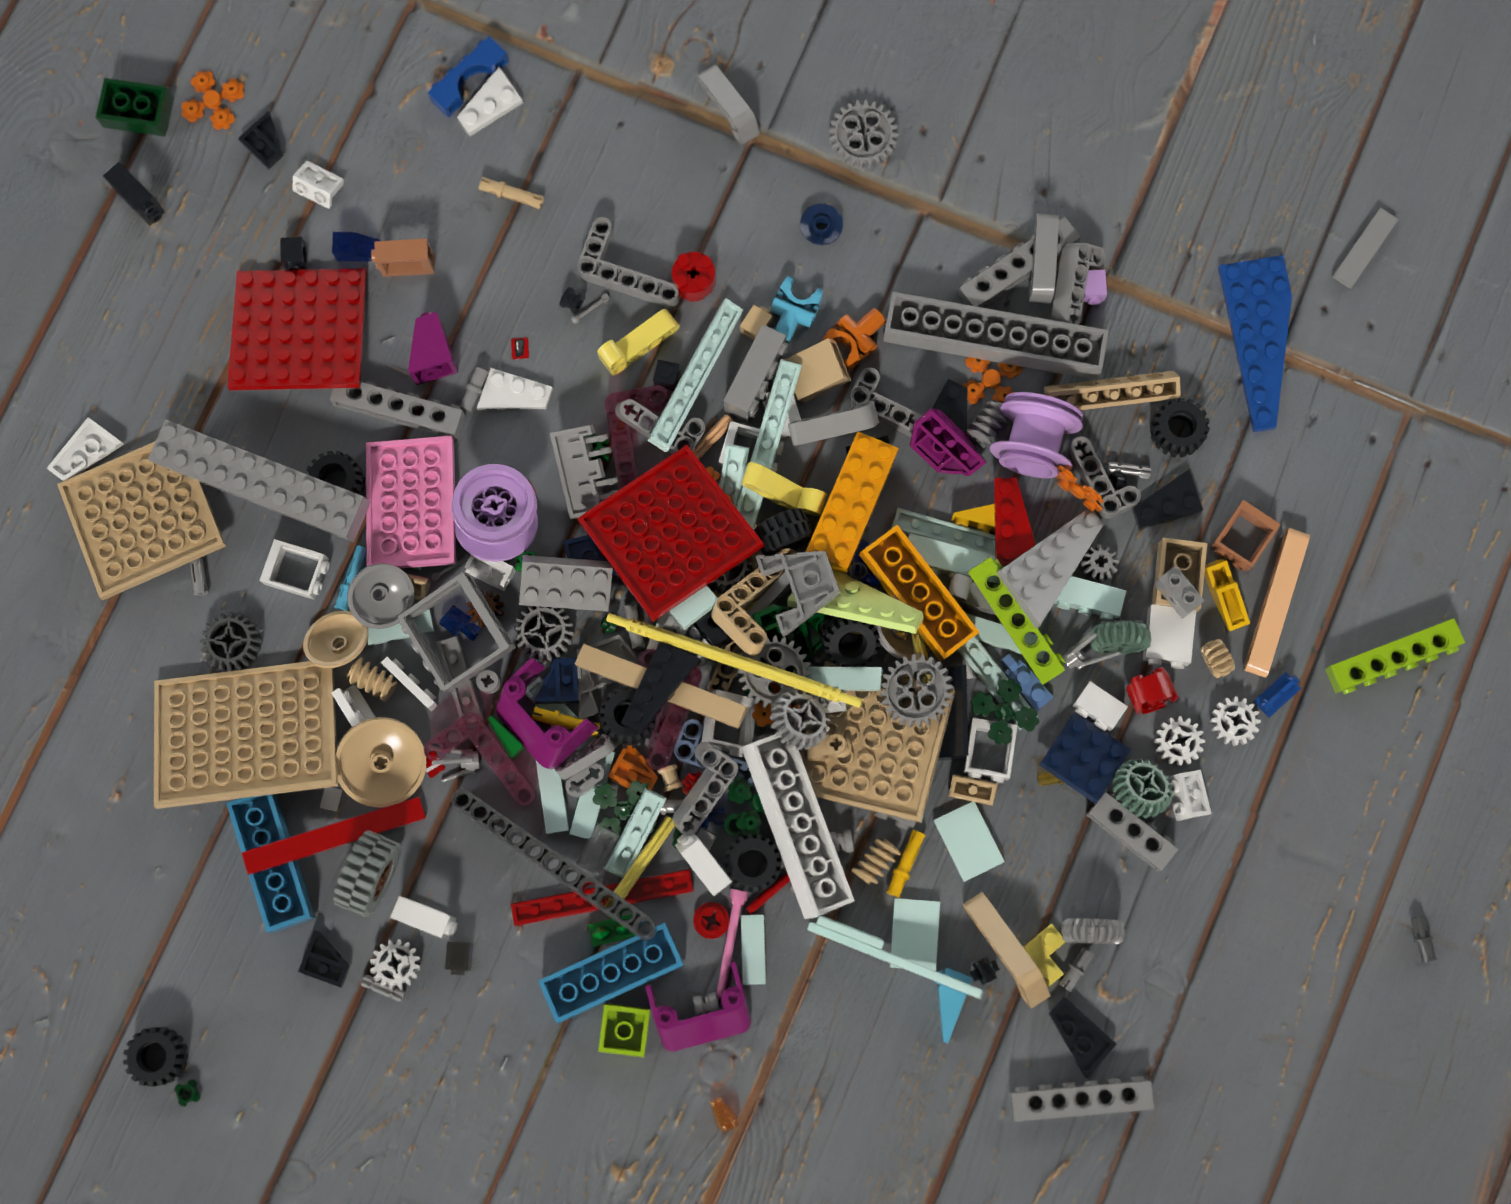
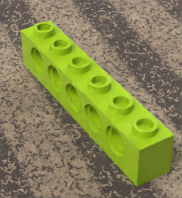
[968,557,1066,685]
[1325,618,1465,695]

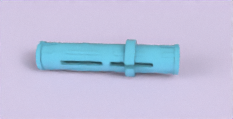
[334,545,367,611]

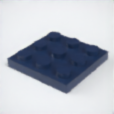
[1039,712,1131,804]

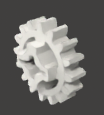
[1210,696,1261,746]
[1154,716,1205,766]
[370,939,420,990]

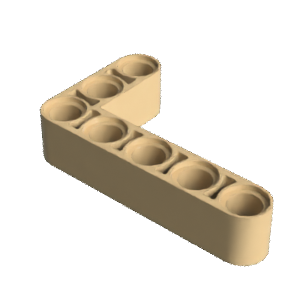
[711,548,797,656]
[963,892,1050,1009]

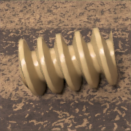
[347,657,397,702]
[852,836,901,886]

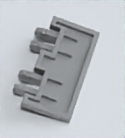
[550,424,619,519]

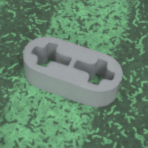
[566,763,605,798]

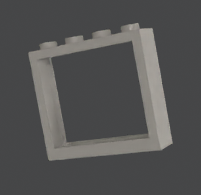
[397,572,516,692]

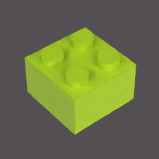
[598,1003,650,1057]

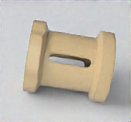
[657,764,683,792]

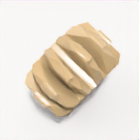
[1201,639,1235,678]

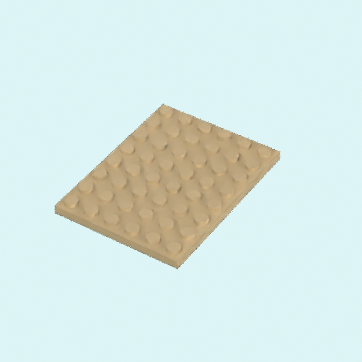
[154,661,338,809]

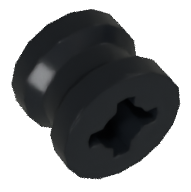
[559,287,585,314]

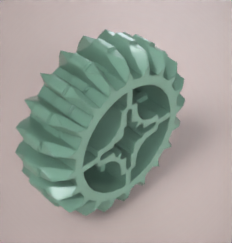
[1090,620,1151,655]
[1112,758,1173,818]

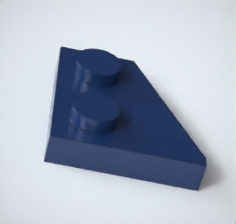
[535,658,578,704]

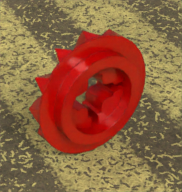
[693,902,730,939]

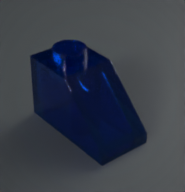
[332,232,380,262]

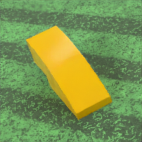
[1204,559,1250,631]

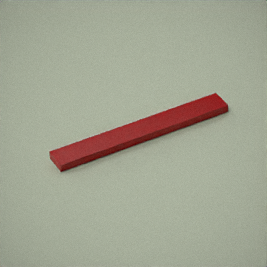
[241,797,426,875]
[511,869,694,927]

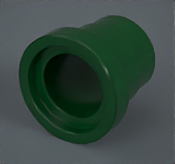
[724,813,742,837]

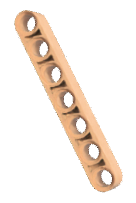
[1243,528,1310,678]

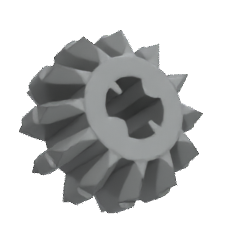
[1081,544,1119,582]

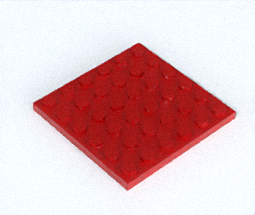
[227,268,367,390]
[577,445,764,622]

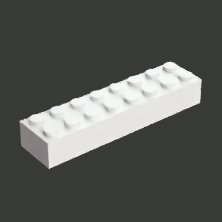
[741,734,854,919]

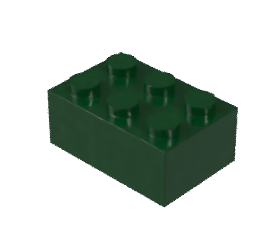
[95,78,174,137]

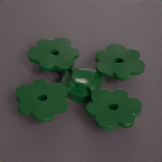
[970,679,1040,745]
[727,777,764,836]
[592,780,656,841]

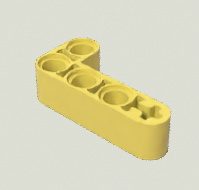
[597,309,680,376]
[741,462,827,516]

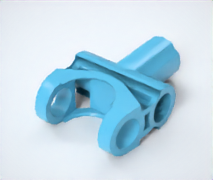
[770,276,823,344]

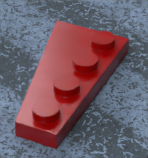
[994,478,1036,567]

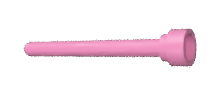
[716,889,748,1000]

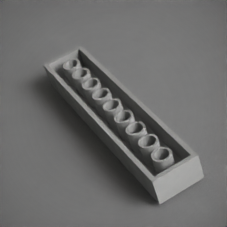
[883,292,1109,380]
[148,419,371,542]

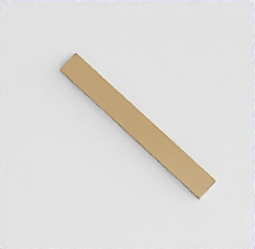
[575,644,748,729]

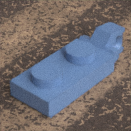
[1001,654,1053,711]

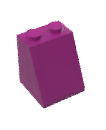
[408,312,458,385]

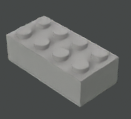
[723,324,788,424]
[519,555,613,611]

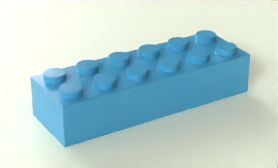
[226,794,316,933]
[538,923,685,1024]

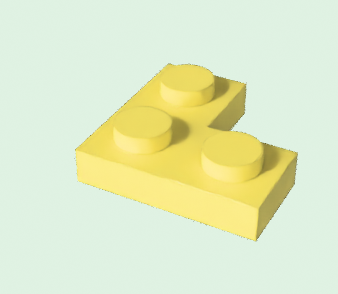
[1023,923,1065,988]

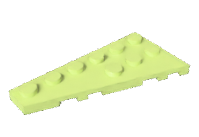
[787,569,923,634]

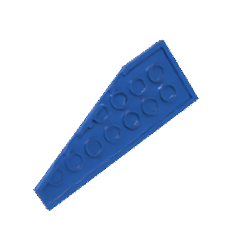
[1218,255,1292,433]

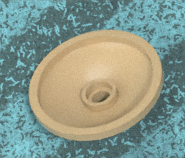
[303,610,369,668]

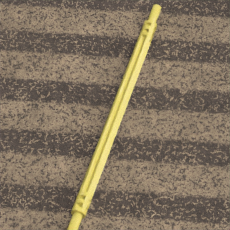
[606,613,863,708]

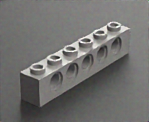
[958,217,1080,308]
[330,381,465,440]
[1009,1076,1154,1122]

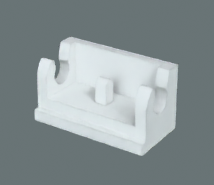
[465,555,516,592]

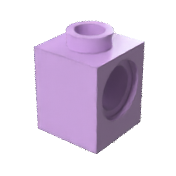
[1083,270,1107,305]

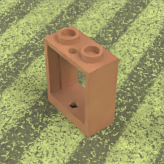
[371,238,434,277]
[1211,500,1281,572]

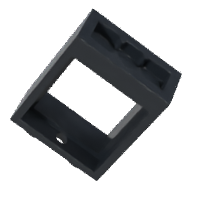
[103,161,165,226]

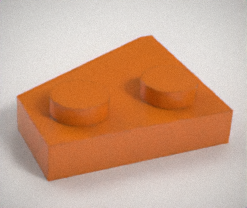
[608,745,658,794]

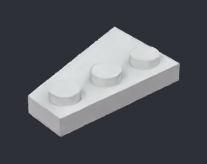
[457,67,523,136]
[477,368,553,410]
[47,417,124,481]

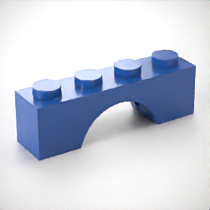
[427,36,509,118]

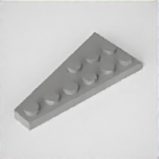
[997,509,1104,628]

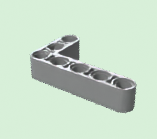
[577,217,679,308]

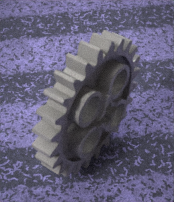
[829,100,898,169]
[737,636,811,708]
[880,654,954,728]

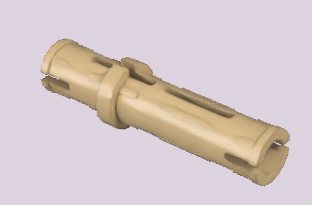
[479,177,544,210]

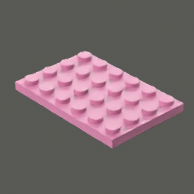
[366,436,456,569]

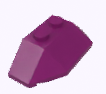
[909,408,987,476]

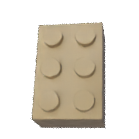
[1152,538,1207,613]

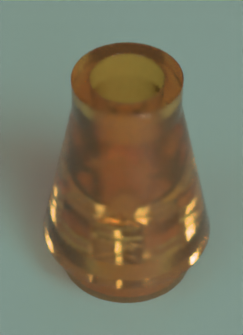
[709,1096,739,1134]

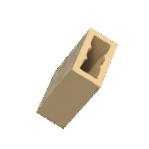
[785,338,851,403]

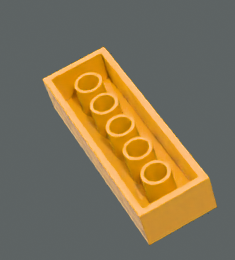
[806,431,899,574]
[859,525,980,662]

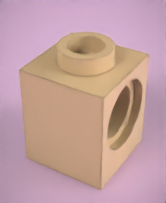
[740,305,772,341]

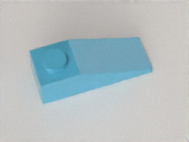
[935,968,973,1043]

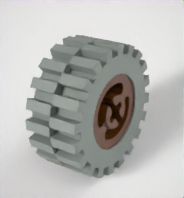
[333,830,402,918]

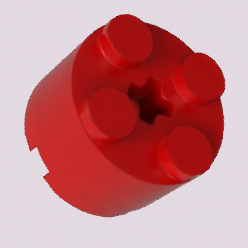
[672,252,716,302]
[1126,667,1179,715]

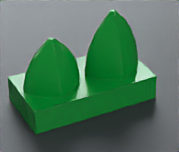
[589,914,636,947]

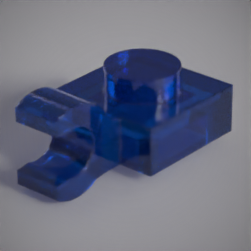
[439,605,480,641]

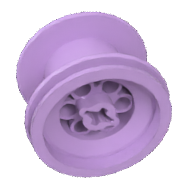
[990,392,1083,478]
[451,464,538,562]

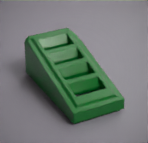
[488,716,526,761]

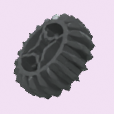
[200,612,262,671]

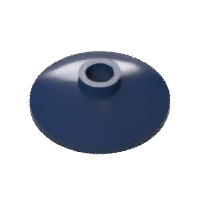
[800,204,843,245]

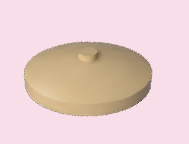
[336,717,427,807]

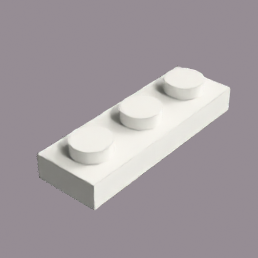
[381,657,438,712]

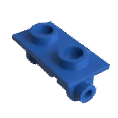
[1253,672,1302,718]

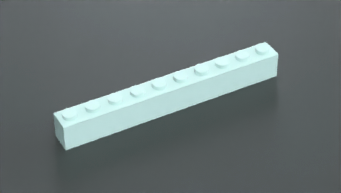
[908,533,1126,621]

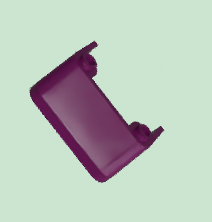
[496,658,599,769]
[646,962,751,1052]

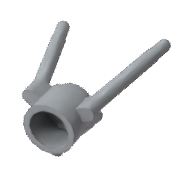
[1062,631,1121,670]
[427,746,480,782]

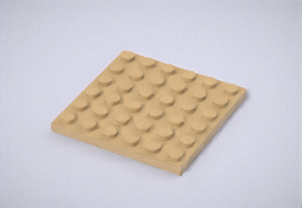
[57,441,226,601]
[800,661,955,823]

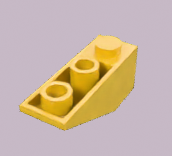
[951,504,995,533]

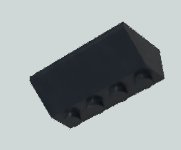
[938,665,968,761]

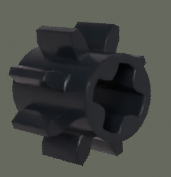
[970,957,1000,985]

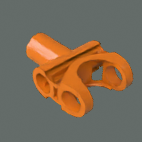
[821,308,886,371]

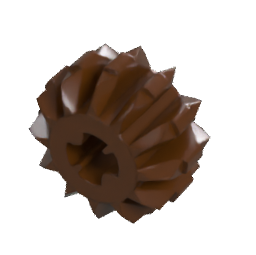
[467,590,504,628]

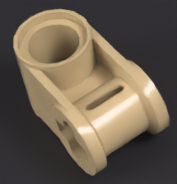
[807,734,852,761]

